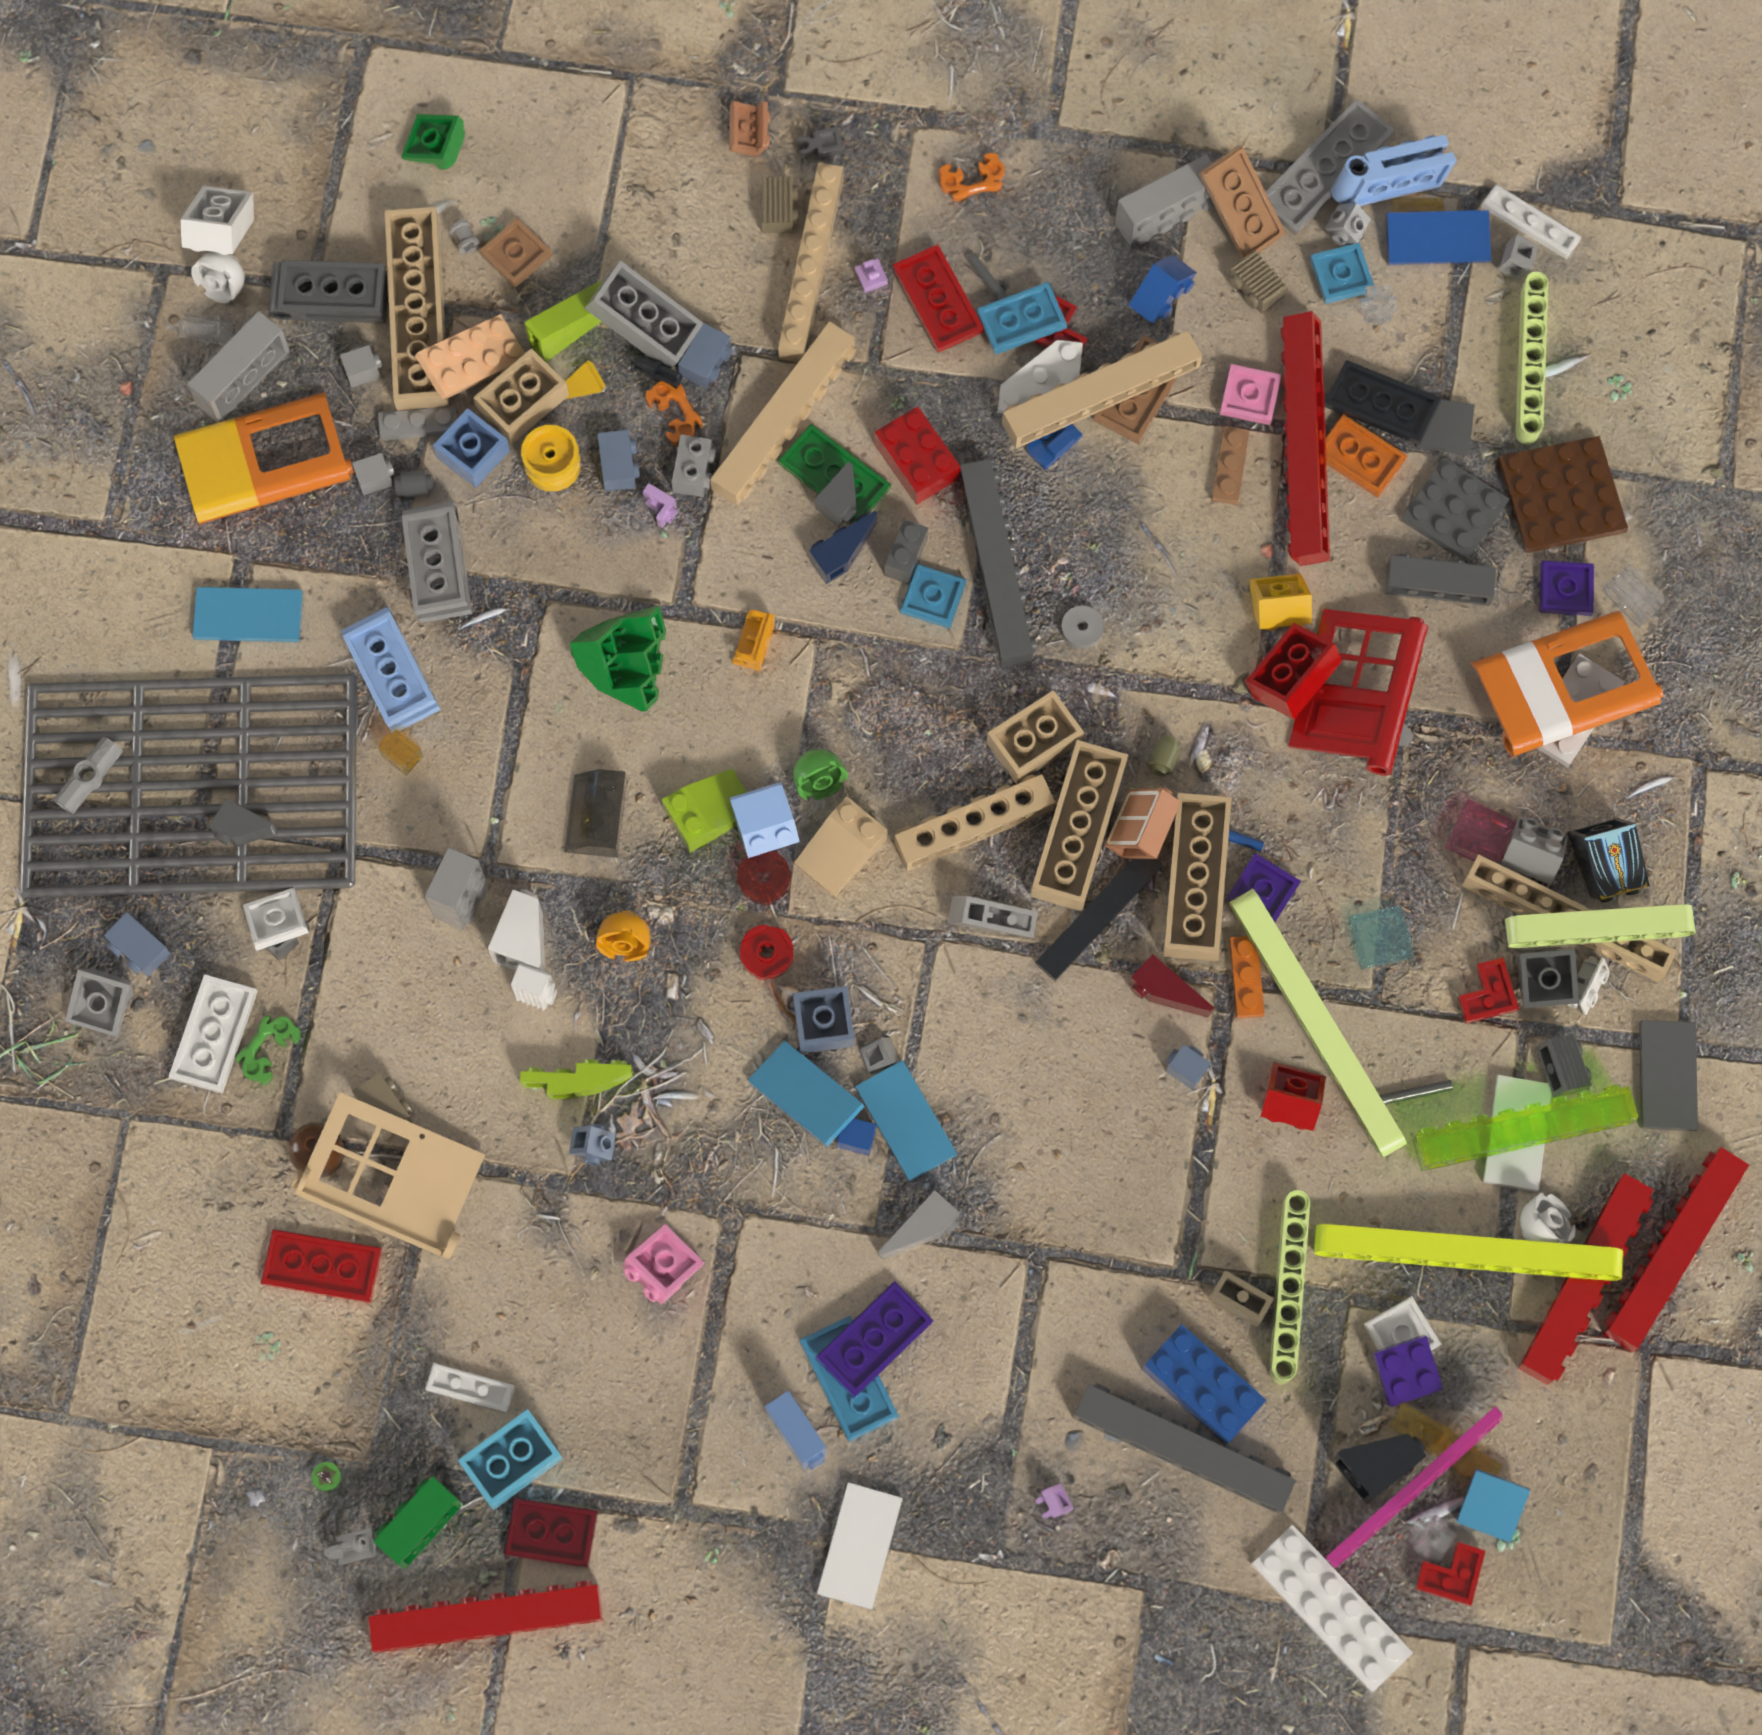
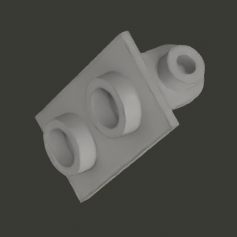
[324,1527,376,1566]

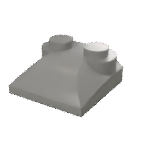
[65,968,134,1037]

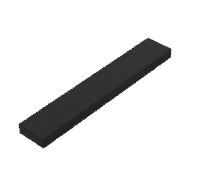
[1035,859,1163,982]

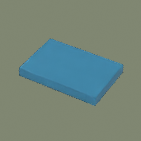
[977,282,1067,355]

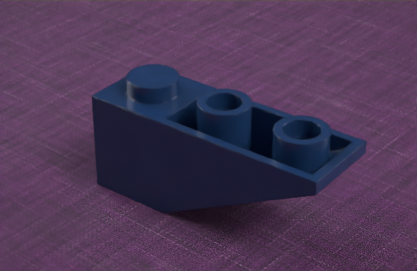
[809,511,877,584]

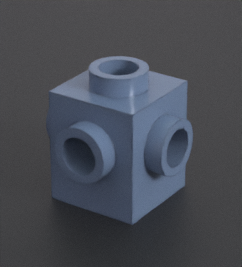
[569,1124,616,1165]

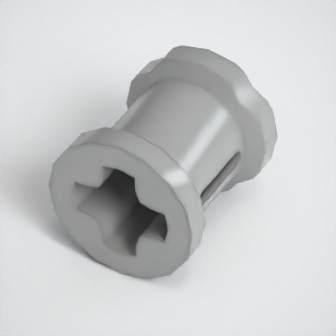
[448,220,480,254]

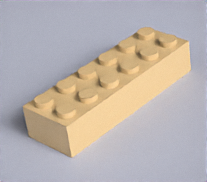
[1030,740,1128,912]
[1163,793,1232,961]

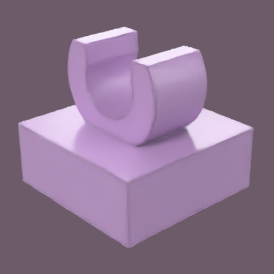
[854,258,888,293]
[1036,1484,1074,1518]

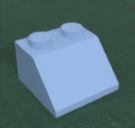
[730,782,800,858]

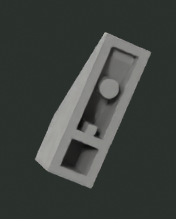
[948,896,1038,938]
[878,1190,960,1260]

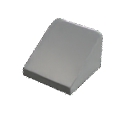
[859,1037,899,1073]

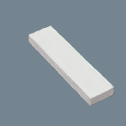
[1481,184,1582,260]

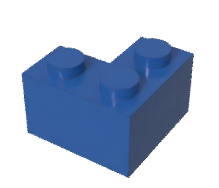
[1128,255,1197,323]

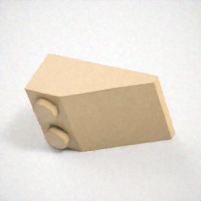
[794,796,888,898]

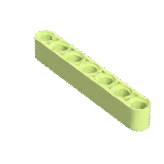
[1515,271,1548,445]
[1505,904,1696,948]
[1269,1190,1310,1385]

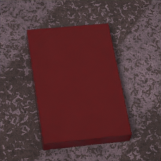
[504,1498,598,1568]

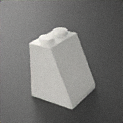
[488,889,545,972]

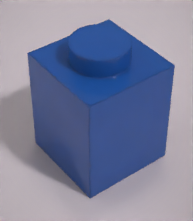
[835,1119,877,1156]

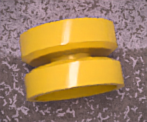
[521,425,581,492]

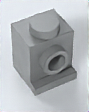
[1497,234,1539,281]

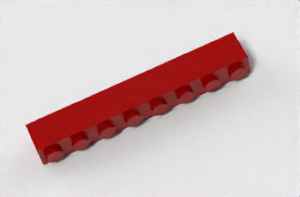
[1604,1147,1749,1352]
[1518,1173,1654,1385]
[368,1580,603,1653]

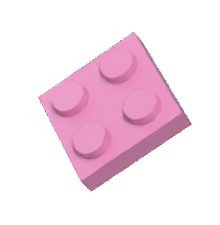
[1220,364,1281,425]

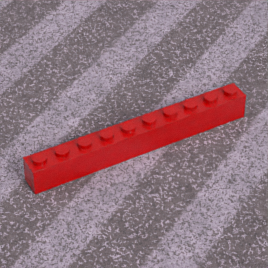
[1280,311,1330,566]

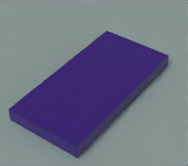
[815,1281,933,1398]

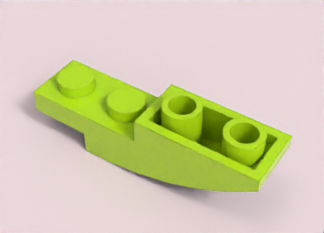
[520,1059,633,1100]

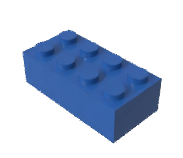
[1142,1324,1267,1444]

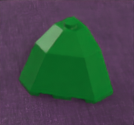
[570,606,666,712]

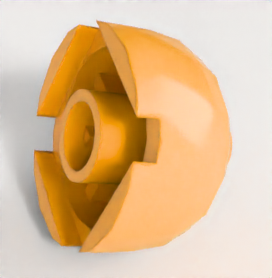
[596,911,651,962]

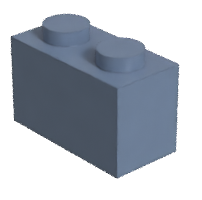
[678,323,733,389]
[598,430,640,491]
[104,912,171,977]

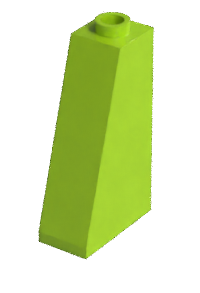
[525,281,602,362]

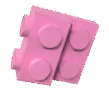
[622,1224,704,1305]

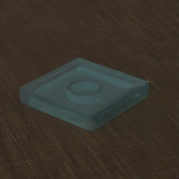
[1348,906,1415,969]

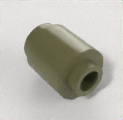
[1147,735,1181,777]

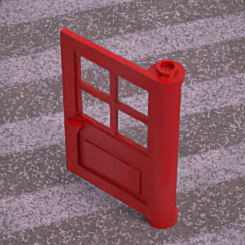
[1288,609,1428,776]

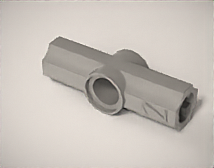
[53,736,123,814]

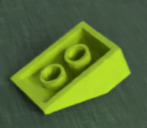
[661,769,747,853]

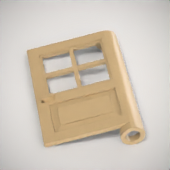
[291,1092,485,1260]

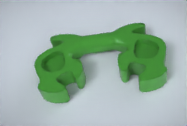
[236,1015,301,1086]

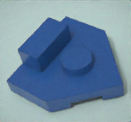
[1027,424,1083,471]

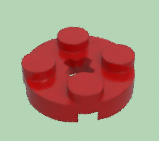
[740,925,794,980]

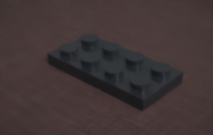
[1324,360,1441,445]

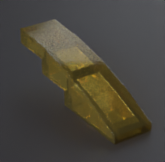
[1389,1402,1503,1480]

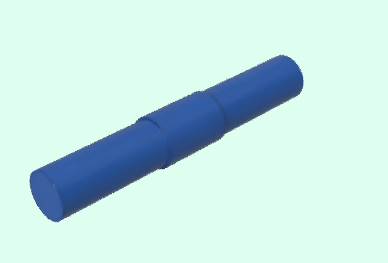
[1228,829,1264,852]

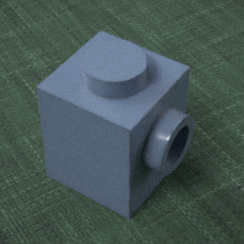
[1166,1044,1211,1090]

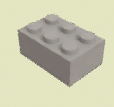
[425,847,488,930]

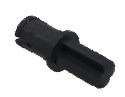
[634,354,683,387]

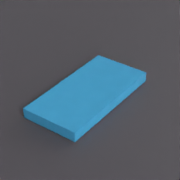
[193,587,303,642]
[748,1041,864,1147]
[855,1060,957,1182]
[800,1316,899,1442]

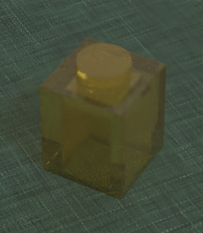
[379,729,424,776]

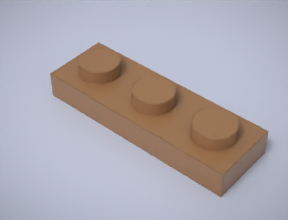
[1212,426,1250,505]

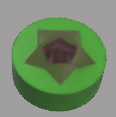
[312,1462,342,1492]

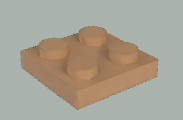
[479,218,552,288]

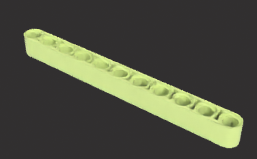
[1229,889,1407,1158]

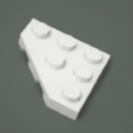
[998,340,1083,413]

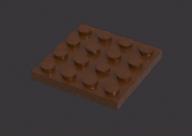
[1498,436,1628,553]

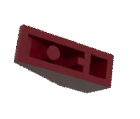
[1129,954,1214,1018]

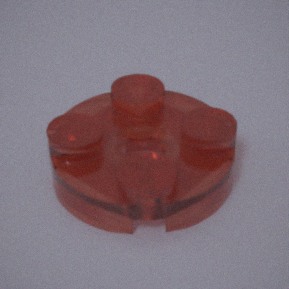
[737,851,791,905]

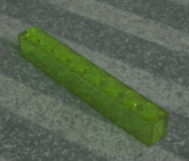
[1412,1084,1639,1172]

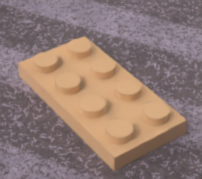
[415,314,525,400]

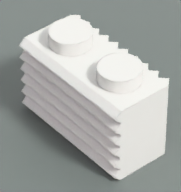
[511,963,557,1010]

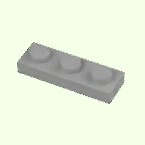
[378,406,458,441]

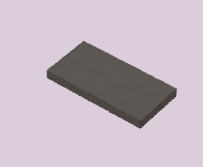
[1639,1020,1698,1131]

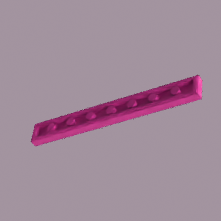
[1326,1406,1503,1568]

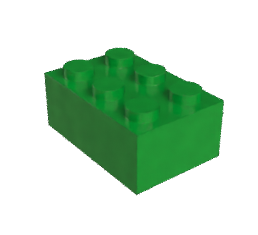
[373,1476,463,1570]

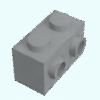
[672,435,716,497]

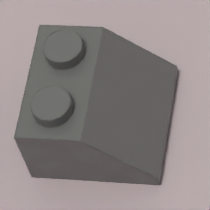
[1516,946,1579,1008]

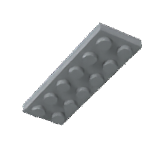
[1266,99,1395,235]

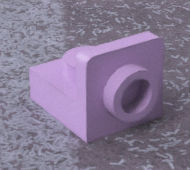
[643,483,677,528]

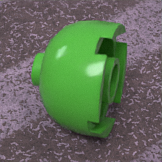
[793,749,848,800]

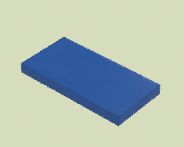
[1386,210,1491,265]

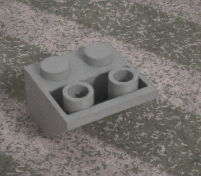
[1501,816,1569,885]

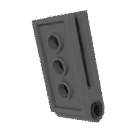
[268,260,388,323]

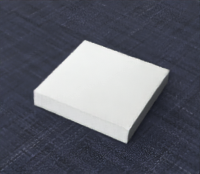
[243,887,309,951]
[1363,1296,1441,1351]

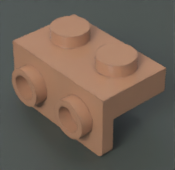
[729,101,770,157]

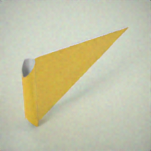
[564,360,605,400]

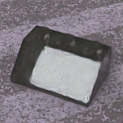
[564,769,627,858]

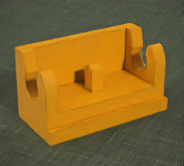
[732,610,775,671]

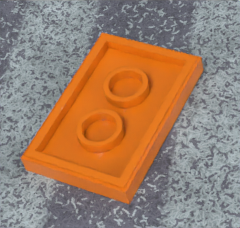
[1326,414,1408,498]

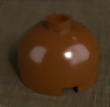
[288,1122,344,1177]

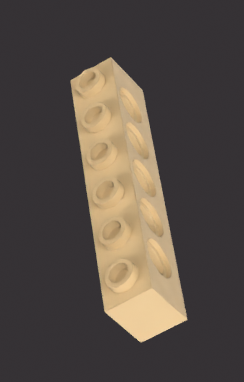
[894,774,1055,871]

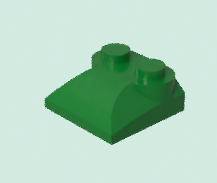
[401,114,465,170]

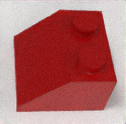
[1260,1062,1326,1131]

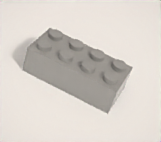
[1115,154,1214,248]
[584,260,703,369]
[187,311,290,422]

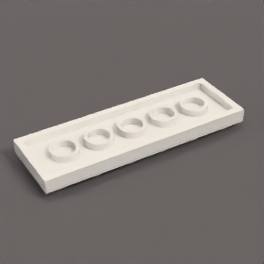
[1251,1525,1413,1693]

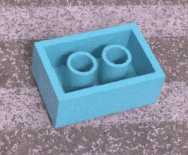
[458,1409,563,1510]

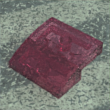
[1444,799,1517,863]

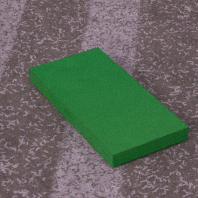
[778,424,891,522]

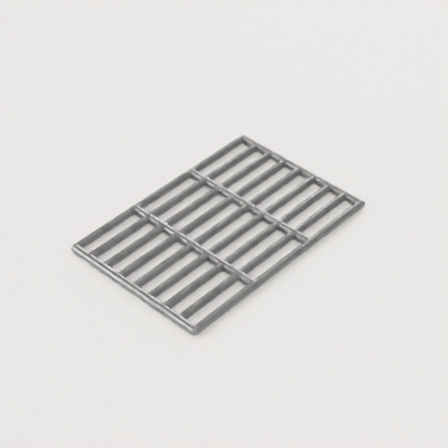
[20,674,357,898]

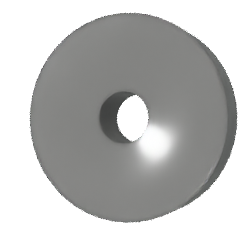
[1061,606,1104,649]

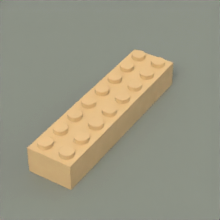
[385,207,449,411]

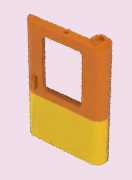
[174,392,354,524]

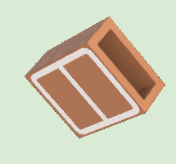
[1105,787,1181,859]

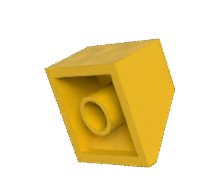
[1249,573,1312,630]

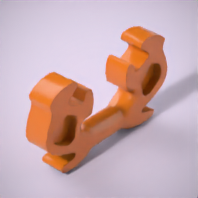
[939,153,1005,202]
[645,382,703,446]

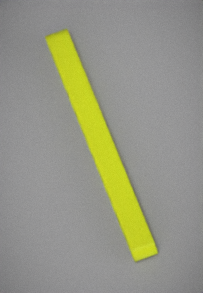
[1314,1224,1623,1281]

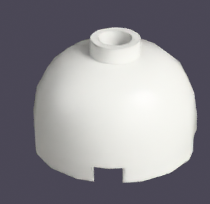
[191,252,245,304]
[1520,1193,1576,1244]

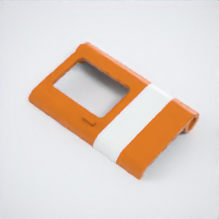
[1470,611,1663,757]

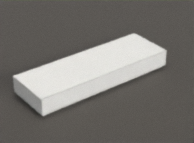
[425,1362,515,1413]

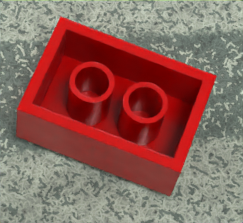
[874,406,961,505]
[1246,623,1342,720]

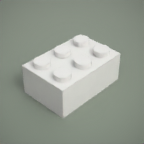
[181,186,254,255]

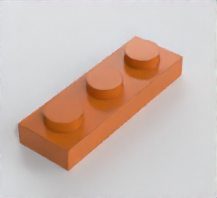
[1229,936,1265,1019]

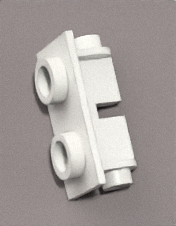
[1567,956,1609,1015]

